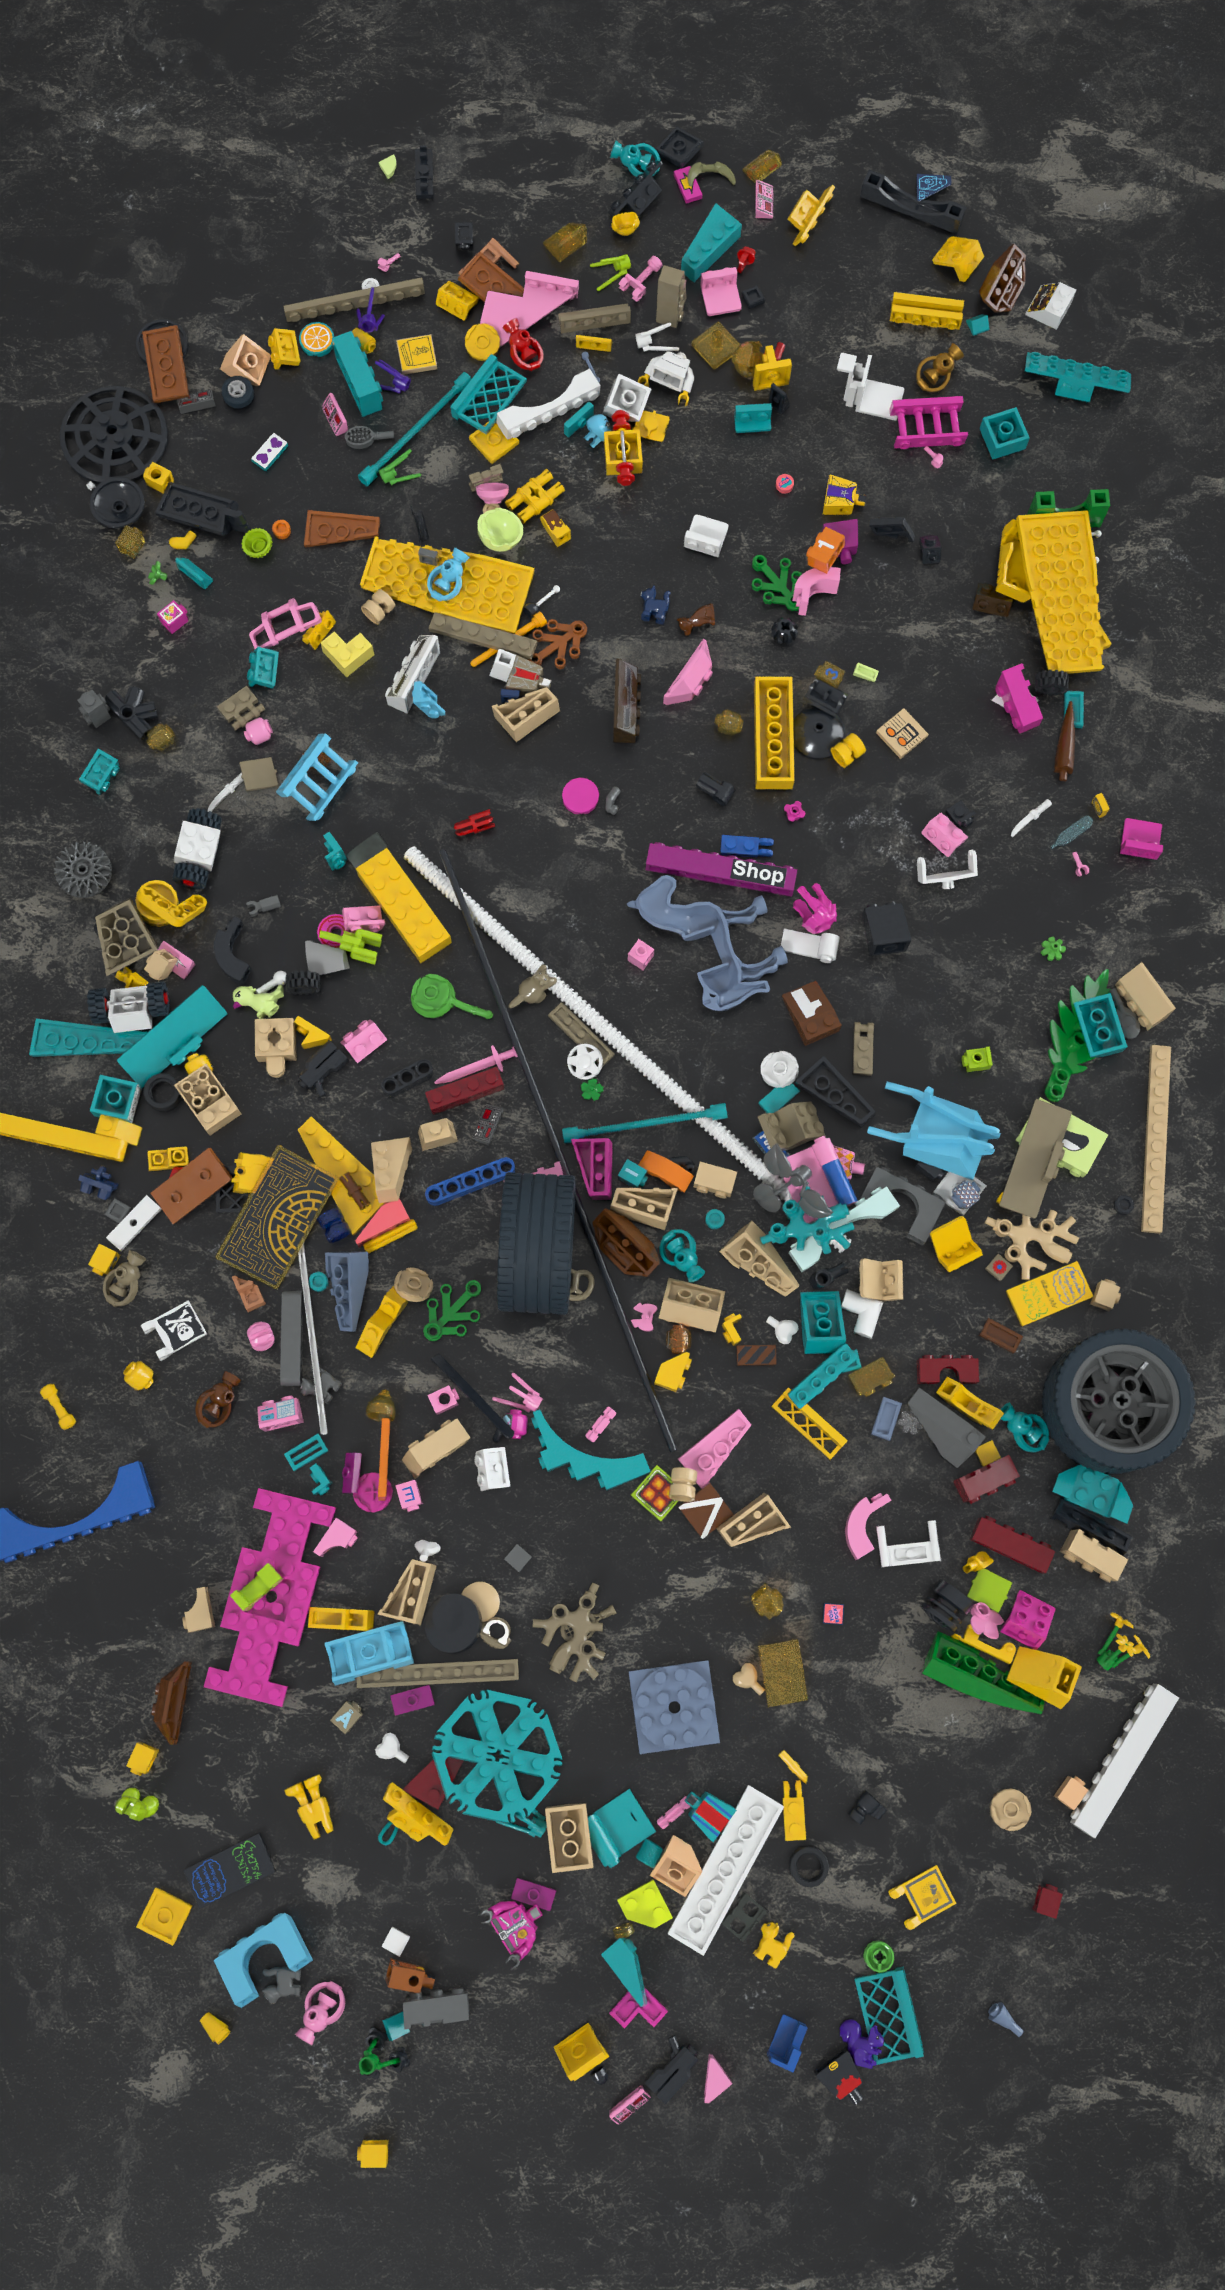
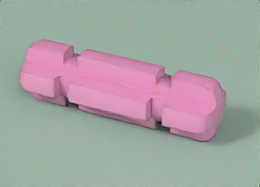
[585,1407,616,1442]
[657,1796,691,1829]

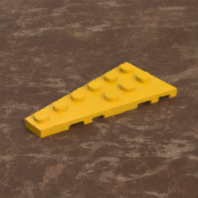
[298,1117,385,1236]

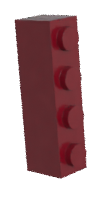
[425,1067,505,1115]
[969,1516,1055,1574]

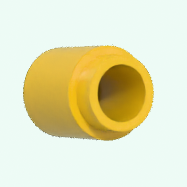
[352,328,376,354]

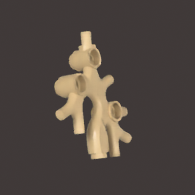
[985,1210,1079,1280]

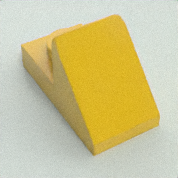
[294,1016,332,1049]

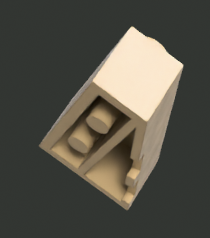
[371,1137,412,1203]
[610,1188,678,1230]
[402,1419,470,1479]
[1060,1529,1128,1583]

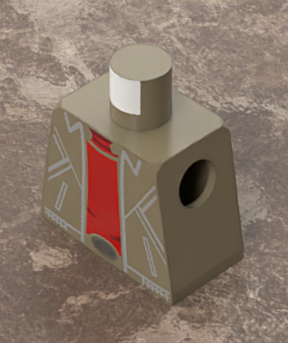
[506,655,552,696]

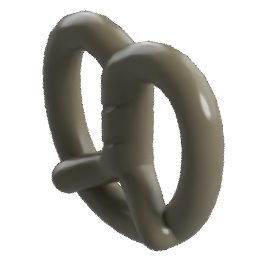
[569,1269,595,1301]

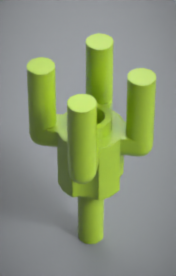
[319,929,382,965]

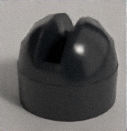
[590,2065,608,2085]

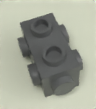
[77,690,111,728]

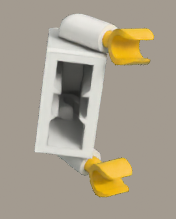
[638,351,694,407]

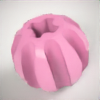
[247,1321,275,1351]

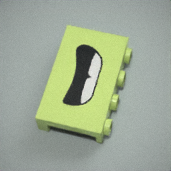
[1016,1097,1108,1177]

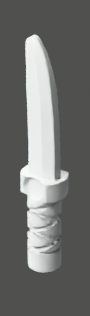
[208,772,243,812]
[1011,799,1052,837]

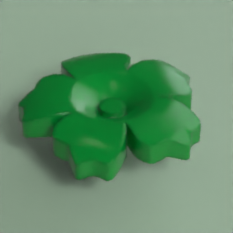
[581,1078,604,1101]

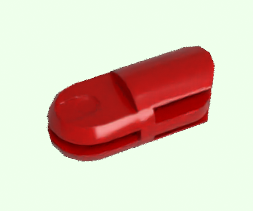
[454,809,495,836]

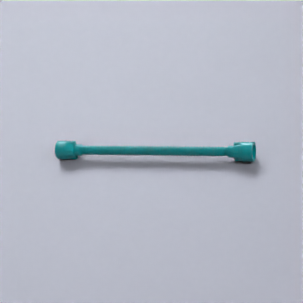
[358,372,472,486]
[562,1103,728,1144]

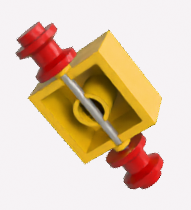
[604,410,643,486]

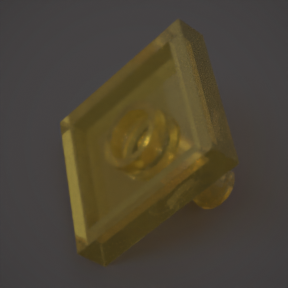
[692,321,741,370]

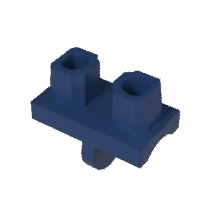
[78,1166,118,1200]

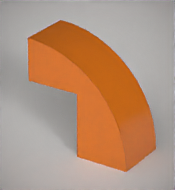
[639,1150,694,1192]

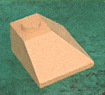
[220,334,271,386]
[650,1835,702,1897]

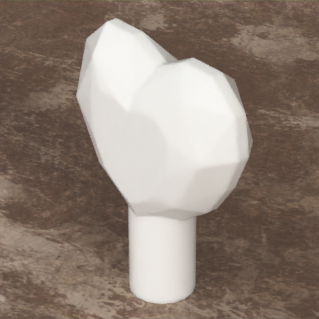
[766,1316,799,1344]
[415,1540,440,1562]
[375,1733,409,1763]

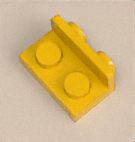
[436,281,479,320]
[268,328,300,370]

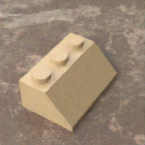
[1115,963,1176,1030]
[659,1278,725,1332]
[545,1803,594,1873]

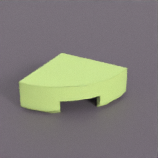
[379,154,396,179]

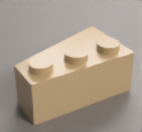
[492,687,560,742]
[716,1493,791,1547]
[378,1559,436,1625]

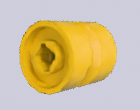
[831,733,866,768]

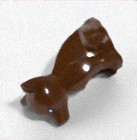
[677,603,715,636]

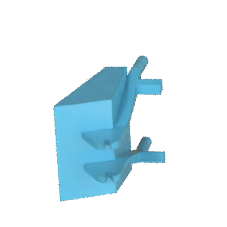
[867,1081,1001,1180]

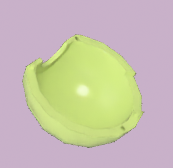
[478,508,523,552]

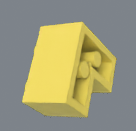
[321,631,374,677]

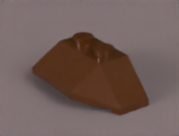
[979,244,1026,312]
[592,1208,660,1277]
[151,1661,192,1745]

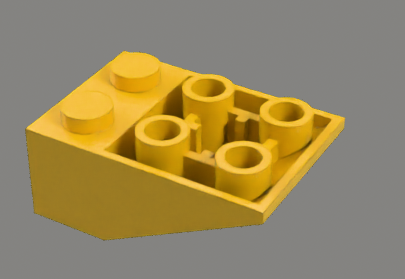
[1006,1646,1082,1709]

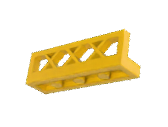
[771,1387,847,1460]

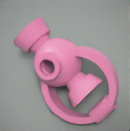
[295,1981,345,2046]

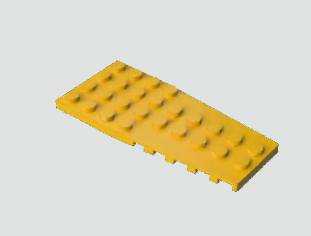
[1016,510,1104,674]
[360,537,535,634]

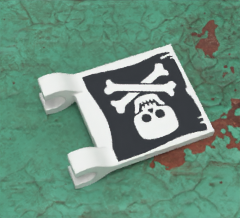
[141,1301,207,1361]

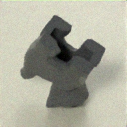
[300,1365,342,1405]
[262,1966,301,2004]

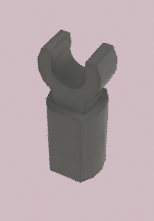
[246,895,281,917]

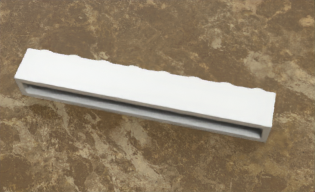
[1070,1683,1179,1838]

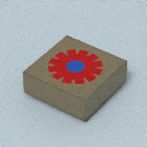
[985,1254,1013,1281]

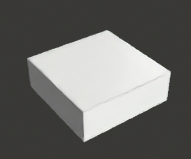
[382,1926,410,1957]

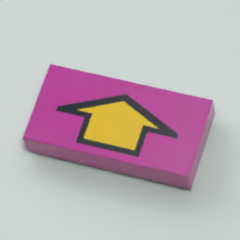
[674,166,702,204]

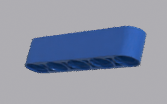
[425,1157,515,1206]

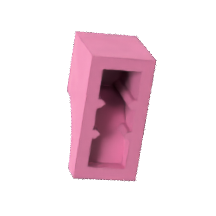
[313,1518,358,1557]

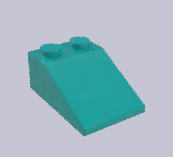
[800,1291,846,1354]
[601,1938,648,2007]

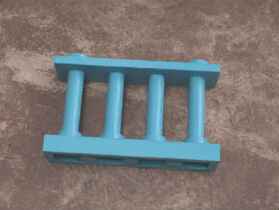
[276,734,358,821]

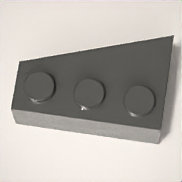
[403,1987,470,2030]

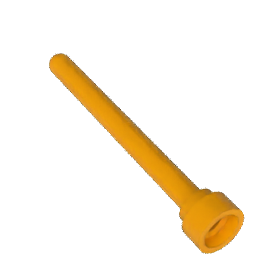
[470,611,547,667]

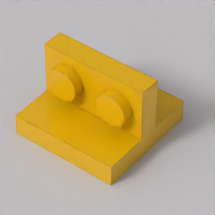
[753,345,792,391]
[554,2023,609,2081]

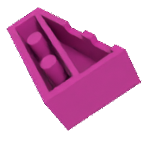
[996,663,1043,733]
[571,1138,612,1200]

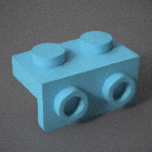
[412,681,446,718]

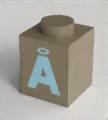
[330,1701,363,1734]

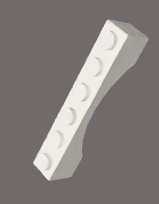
[497,369,601,440]

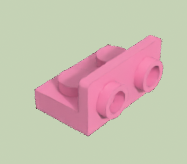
[342,906,385,933]

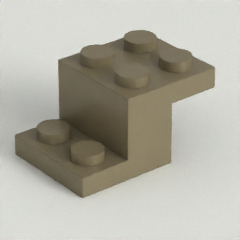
[758,1101,826,1151]

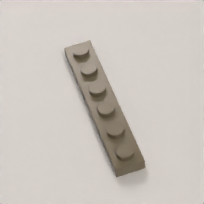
[429,612,537,659]

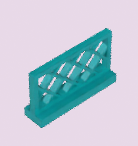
[450,354,527,434]
[855,1966,924,2065]

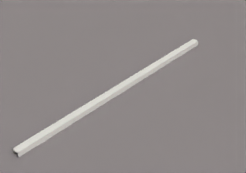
[298,1237,328,1435]

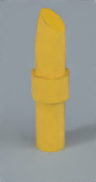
[779,1750,808,1784]

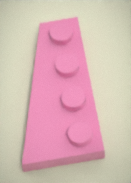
[678,1409,751,1488]

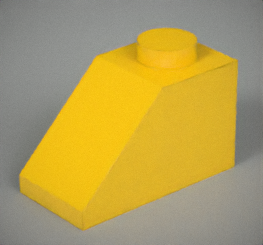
[95,1115,142,1146]

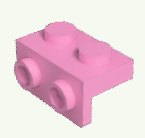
[922,813,968,857]
[340,1020,387,1063]

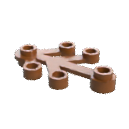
[527,619,587,669]

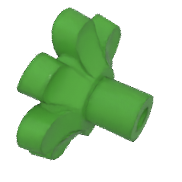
[148,561,167,585]
[1041,937,1066,961]

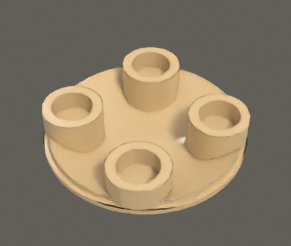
[461,1582,500,1622]

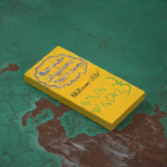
[1006,1261,1094,1326]

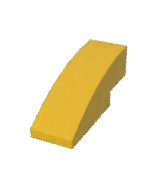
[308,1607,374,1631]

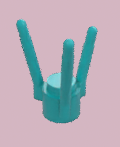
[496,1796,547,1838]

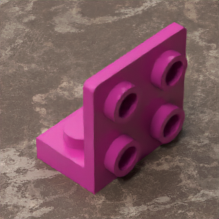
[1120,818,1163,860]
[1000,1590,1055,1650]

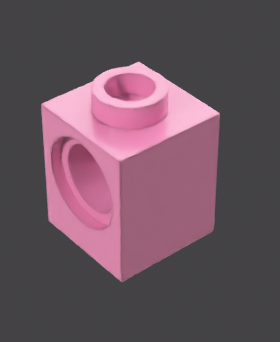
[628,939,654,970]
[428,1385,460,1415]

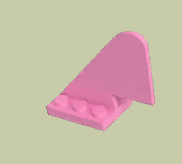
[480,271,579,347]

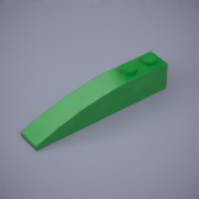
[922,1631,1045,1714]

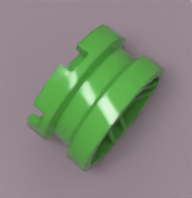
[863,1940,894,1973]

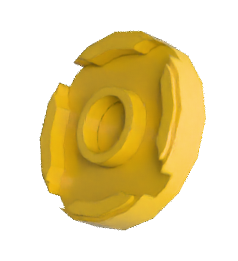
[465,323,500,361]

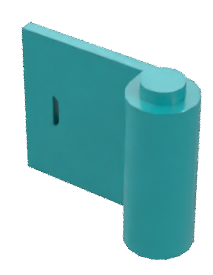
[588,1789,656,1868]

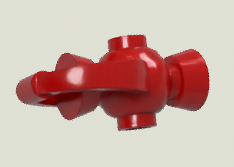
[502,318,543,371]

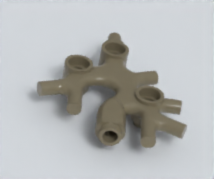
[533,1583,606,1682]

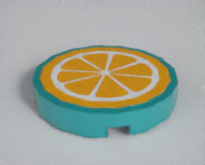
[299,322,334,357]

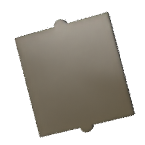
[239,757,278,792]

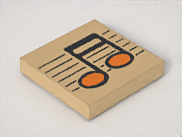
[876,708,929,759]

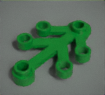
[752,555,802,611]
[423,1280,481,1341]

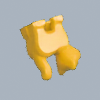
[753,1922,794,1969]

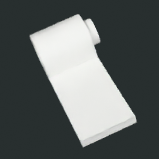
[781,929,840,963]

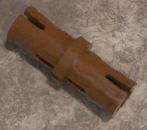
[339,1172,371,1210]

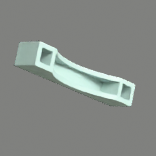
[789,1186,900,1272]

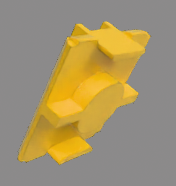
[633,410,670,442]

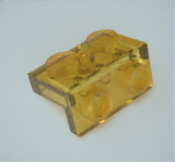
[848,1357,896,1397]

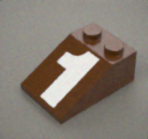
[782,981,842,1046]

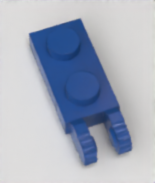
[720,835,774,858]

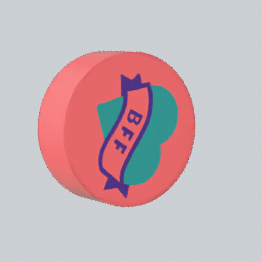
[776,474,794,494]

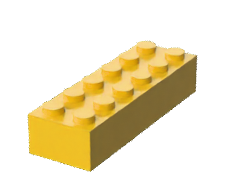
[754,677,794,789]
[356,848,452,963]

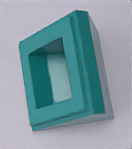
[966,314,989,336]

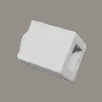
[489,649,516,682]

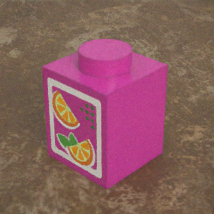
[157,600,189,634]

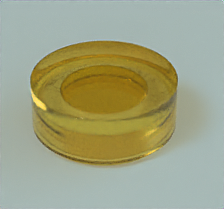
[613,1923,635,1939]

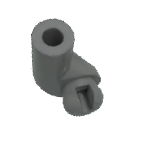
[605,787,621,815]

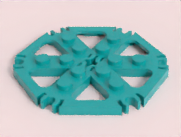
[432,1690,562,1824]

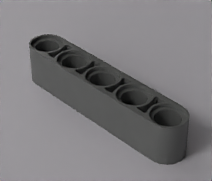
[280,1291,303,1386]

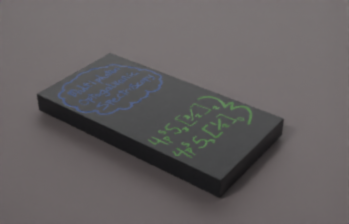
[183,1833,276,1909]

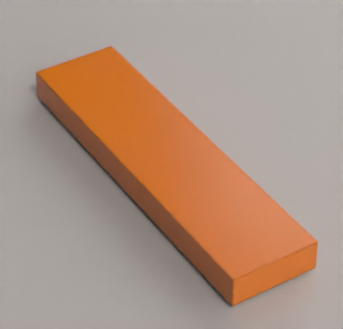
[378,1418,390,1501]

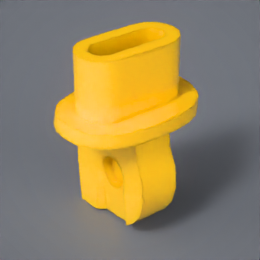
[963,1551,994,1573]

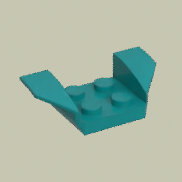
[1052,1464,1133,1524]

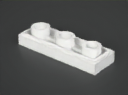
[106,1195,161,1251]

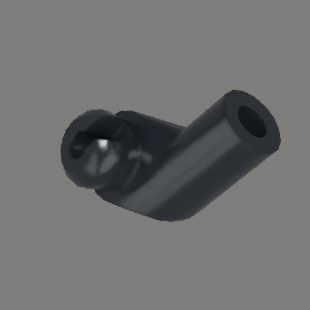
[669,1156,696,1174]

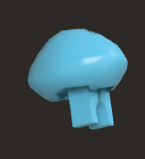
[584,414,611,448]

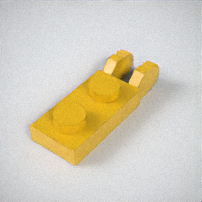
[782,1780,806,1841]

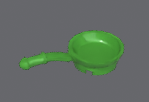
[411,974,493,1019]

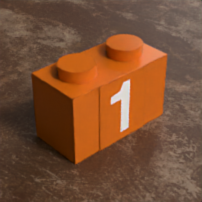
[806,527,845,574]

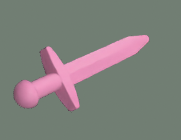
[434,1045,517,1084]

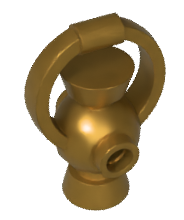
[916,343,964,392]

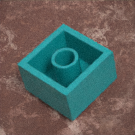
[980,407,1030,460]

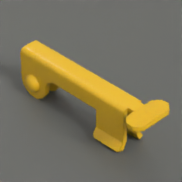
[951,1624,1016,1664]

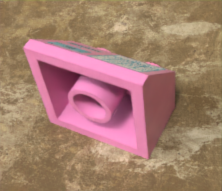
[258,1396,304,1432]

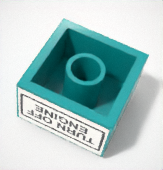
[90,1075,142,1123]

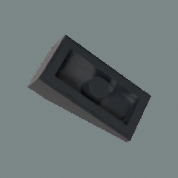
[769,383,790,415]

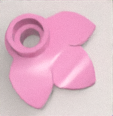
[970,1602,1004,1639]

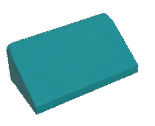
[175,558,213,589]

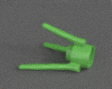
[379,449,421,485]

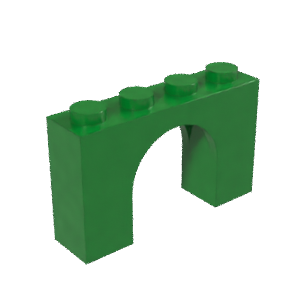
[1027,489,1110,528]

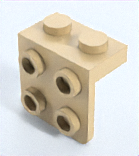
[859,1259,903,1302]

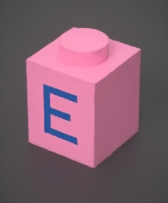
[396,1480,423,1512]

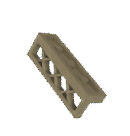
[558,303,631,333]

